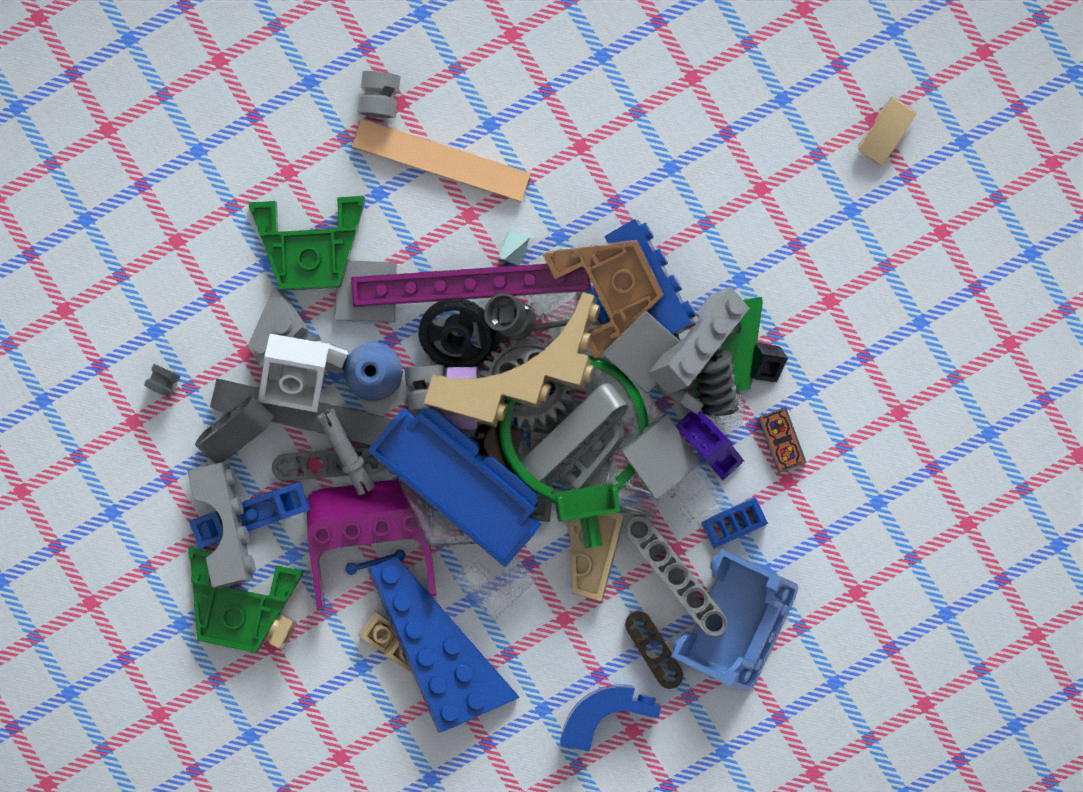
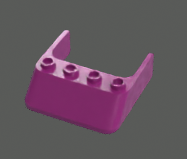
[306,479,437,611]

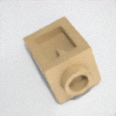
[265,614,297,649]

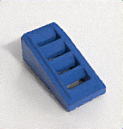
[701,497,768,549]

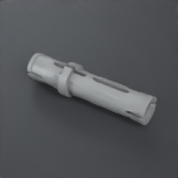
[317,409,375,495]

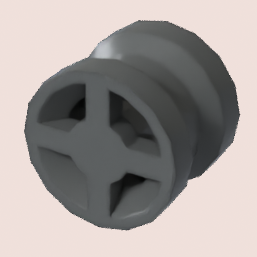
[144,364,181,398]

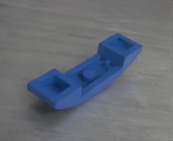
[189,482,311,549]

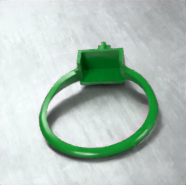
[499,354,649,548]

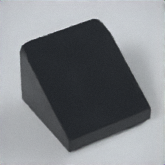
[750,343,788,382]

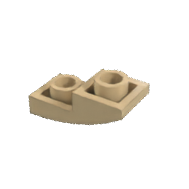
[858,96,916,166]
[358,611,411,671]

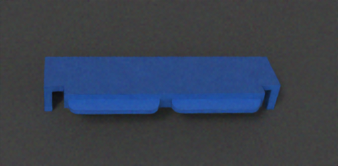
[367,407,542,567]

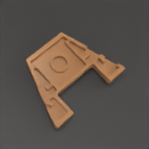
[543,240,664,359]

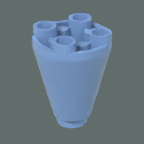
[343,342,403,401]

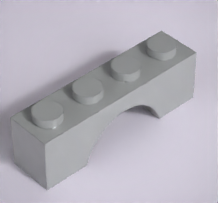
[648,287,750,395]
[188,462,256,589]

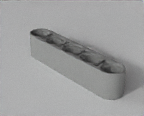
[513,383,629,497]
[626,516,728,637]

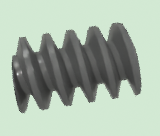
[697,349,739,416]

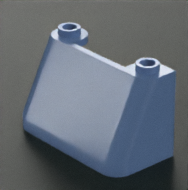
[671,549,798,691]

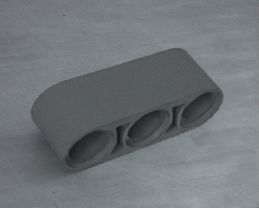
[195,395,274,464]

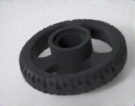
[418,298,496,368]

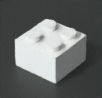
[258,334,329,412]

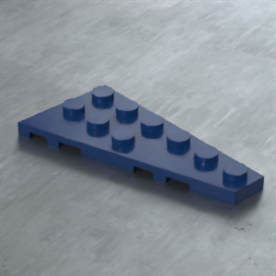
[368,556,520,734]

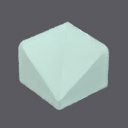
[499,230,530,266]

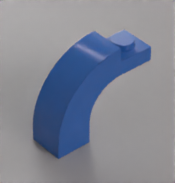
[560,684,661,752]

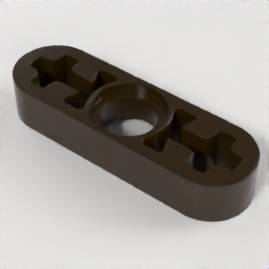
[625,610,683,689]

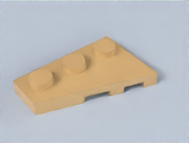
[569,513,625,601]

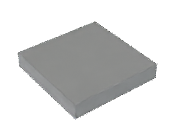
[335,261,397,322]
[604,310,680,393]

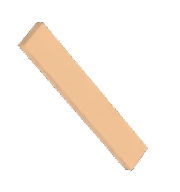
[352,119,531,202]

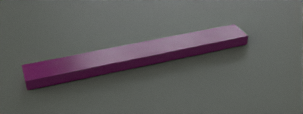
[351,264,591,307]

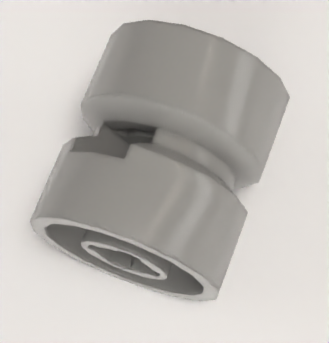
[357,71,401,118]
[404,365,444,410]

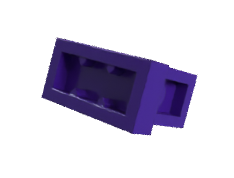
[675,410,745,480]

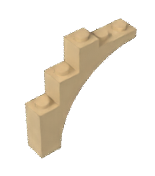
[424,292,600,427]

